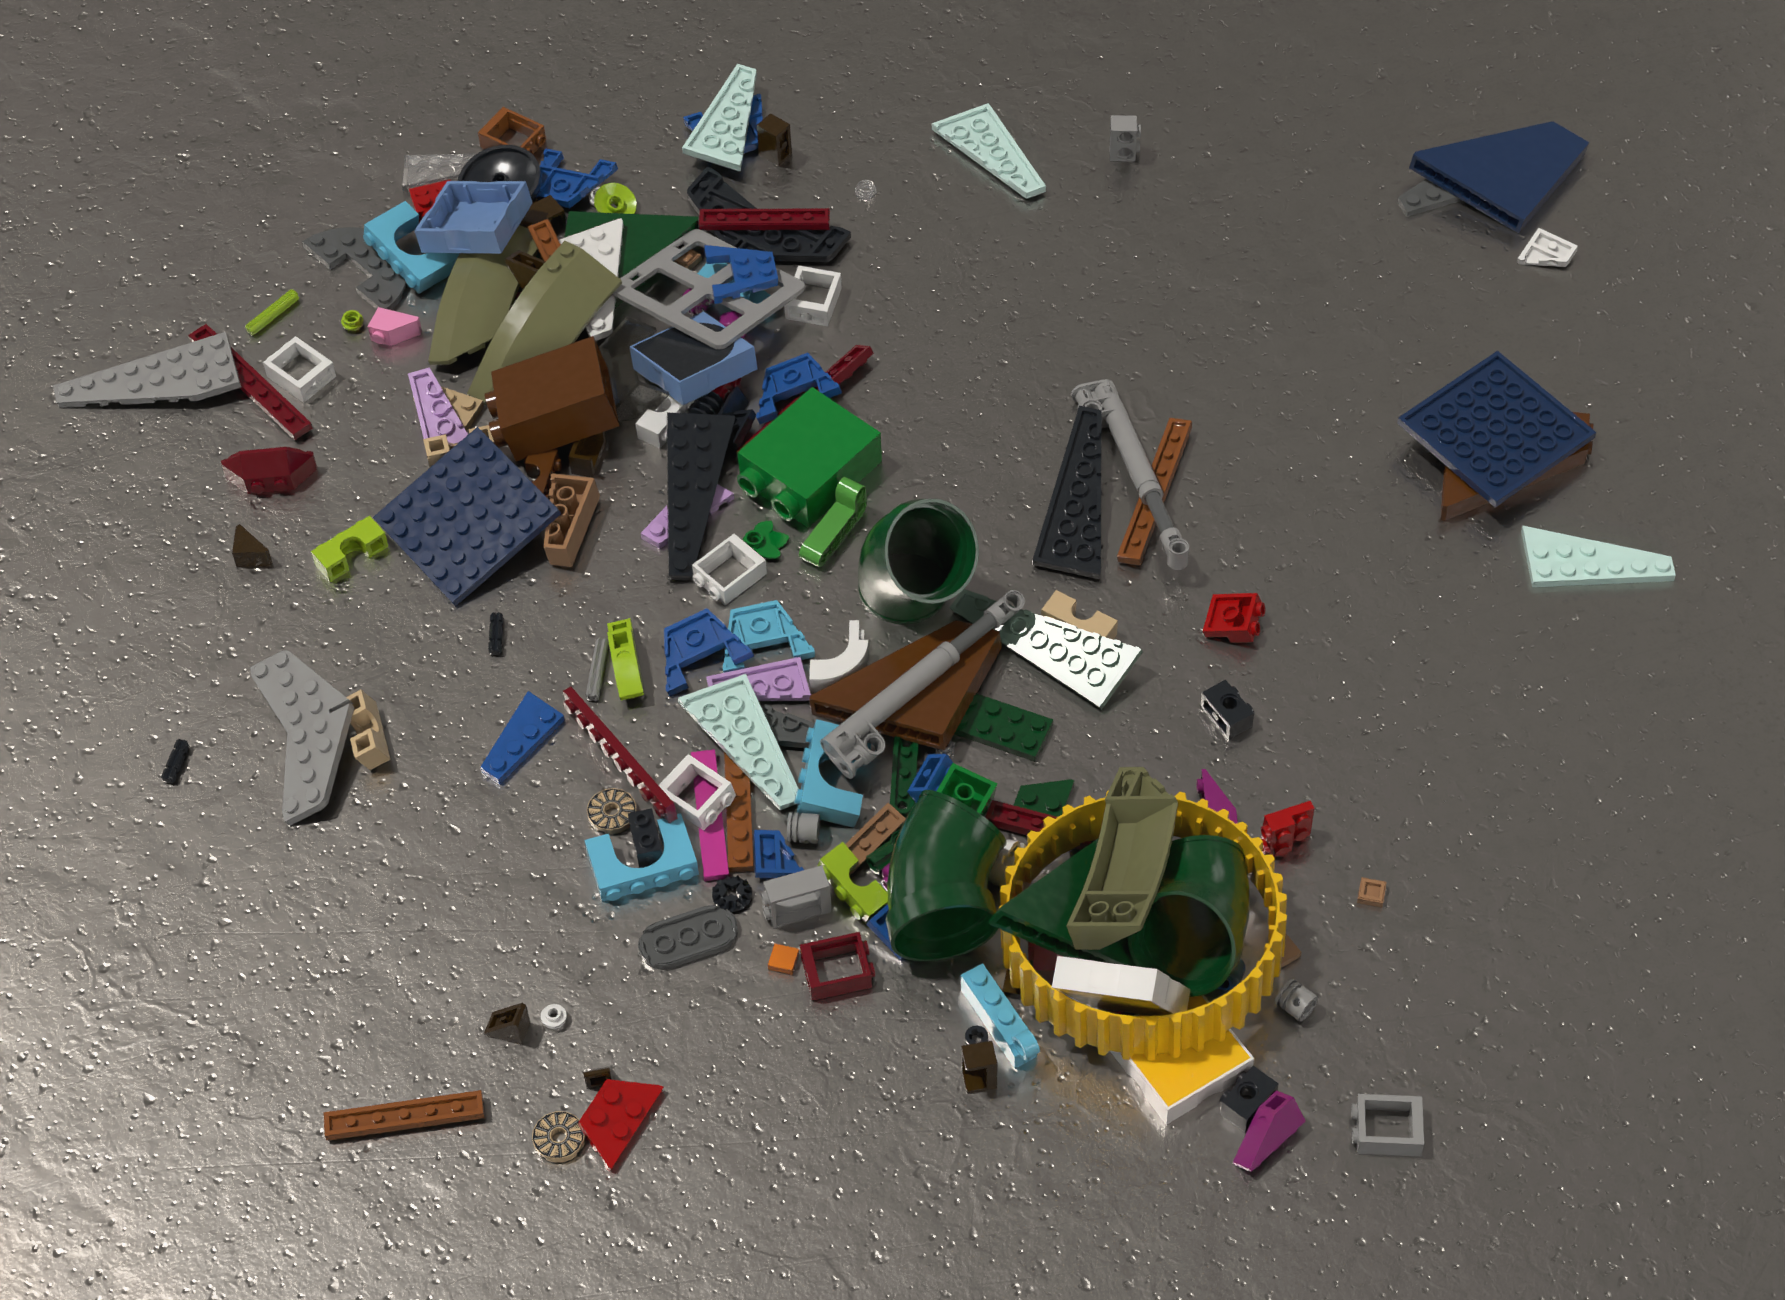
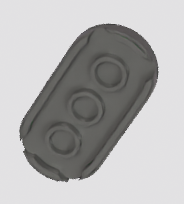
[638,905,738,970]

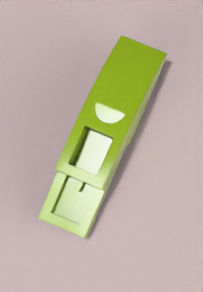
[607,618,644,701]

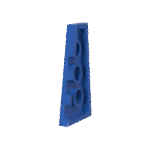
[480,691,565,785]

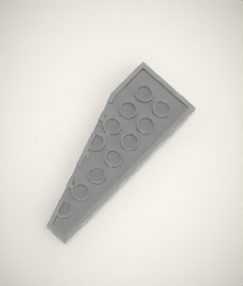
[53,332,241,408]

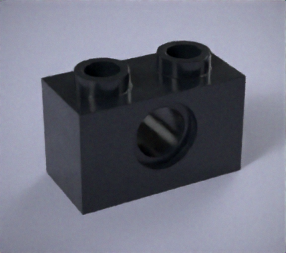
[1200,679,1254,740]
[628,808,662,868]
[1219,1066,1279,1132]

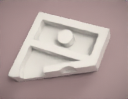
[1517,228,1578,267]

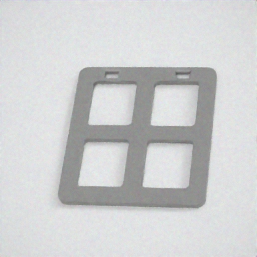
[612,229,805,349]

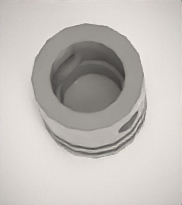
[787,812,820,844]
[1275,978,1319,1022]

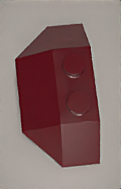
[221,447,317,494]

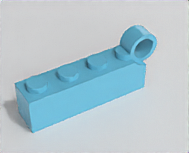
[961,963,1040,1069]

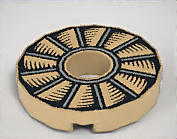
[587,788,637,835]
[532,1111,585,1163]

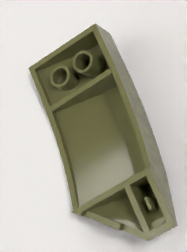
[428,225,539,365]
[467,240,622,405]
[1067,767,1178,950]

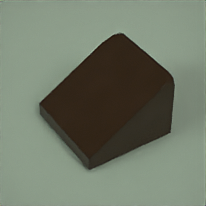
[583,1067,612,1088]

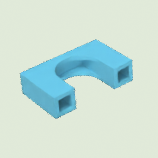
[363,201,459,294]
[794,719,872,828]
[584,813,699,902]

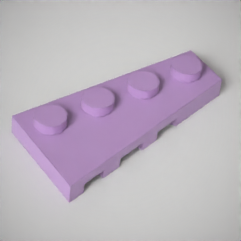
[706,657,811,701]

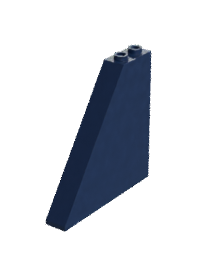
[1409,121,1590,234]

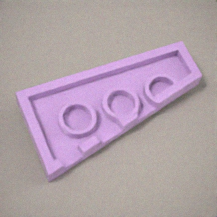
[408,367,468,444]
[641,484,734,549]

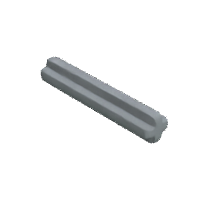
[586,638,609,701]

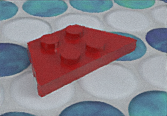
[578,1079,664,1172]

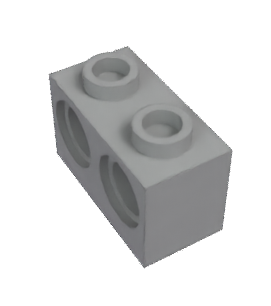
[1110,115,1141,161]

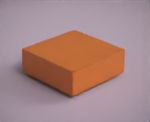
[768,944,799,975]

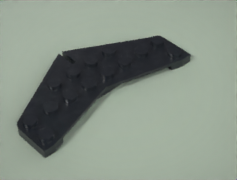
[687,167,851,262]

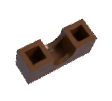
[525,449,562,500]

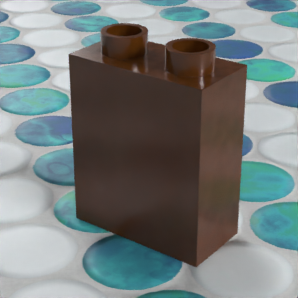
[485,336,620,462]

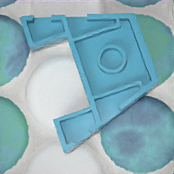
[722,600,815,673]

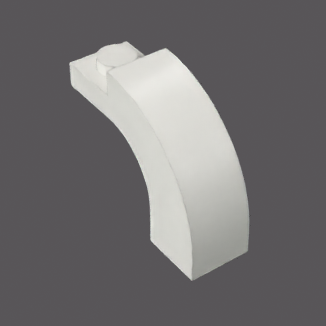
[809,620,869,693]

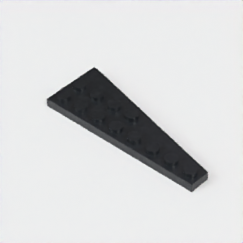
[1032,406,1102,579]
[666,412,735,580]

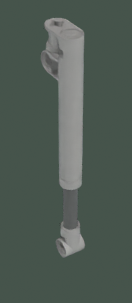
[1071,379,1189,570]
[820,590,1025,779]

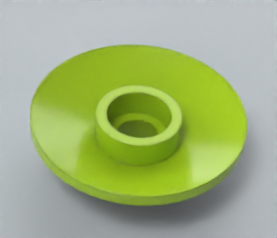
[594,183,637,214]

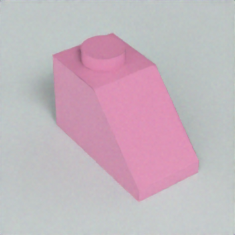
[368,307,422,346]

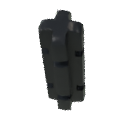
[488,612,504,655]
[161,739,189,784]

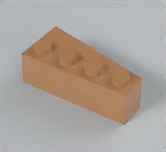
[544,474,600,567]

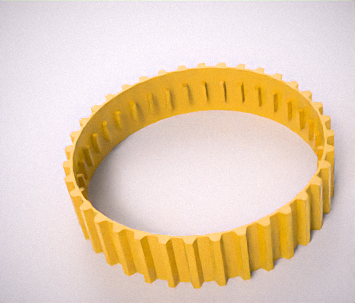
[999,791,1287,1061]

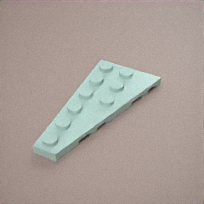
[682,64,757,172]
[932,103,1046,199]
[1521,526,1676,587]
[678,674,799,810]

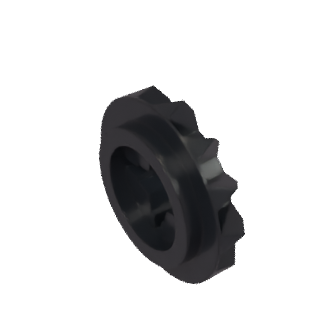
[712,875,752,912]

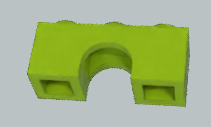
[311,516,389,582]
[817,842,888,924]

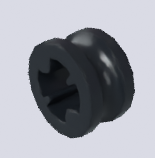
[965,1025,988,1045]

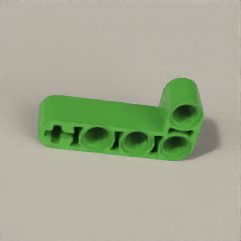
[799,477,867,568]

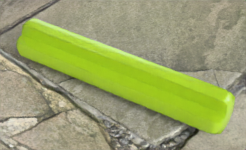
[245,289,299,336]

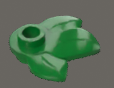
[743,521,789,559]

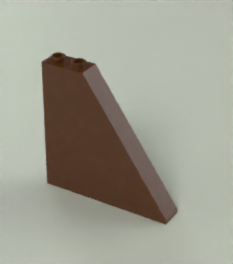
[809,620,1002,751]

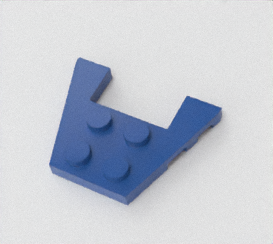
[683,94,763,153]
[536,149,618,208]
[704,245,778,304]
[756,353,842,425]
[664,608,754,697]

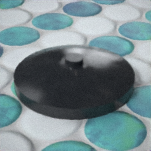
[457,145,542,202]

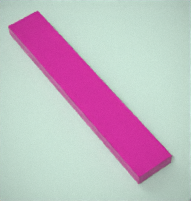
[691,749,729,881]

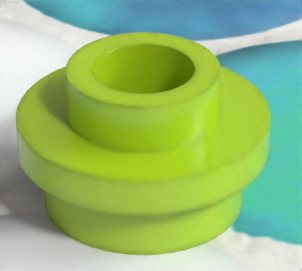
[341,310,364,331]

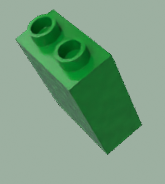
[737,387,882,528]

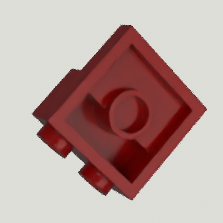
[409,179,451,223]
[1202,593,1266,643]
[1261,800,1315,857]

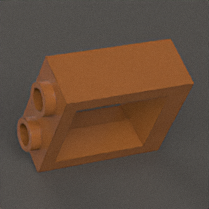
[478,107,546,154]

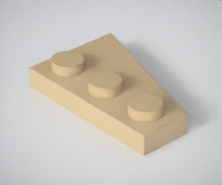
[413,386,484,432]

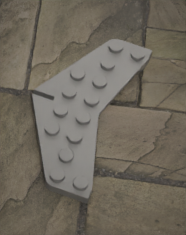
[250,650,354,826]

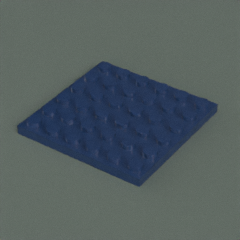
[1397,350,1596,507]
[373,427,561,607]

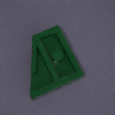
[1014,779,1075,817]

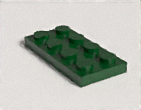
[954,693,1053,762]

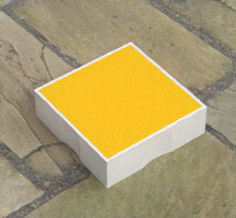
[1052,956,1190,1016]
[1110,995,1254,1125]

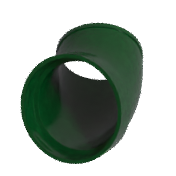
[858,499,979,624]
[886,790,1007,961]
[1128,835,1250,997]

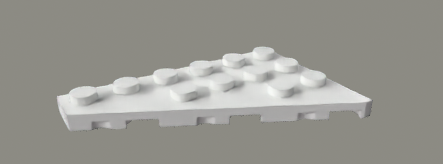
[559,218,624,341]

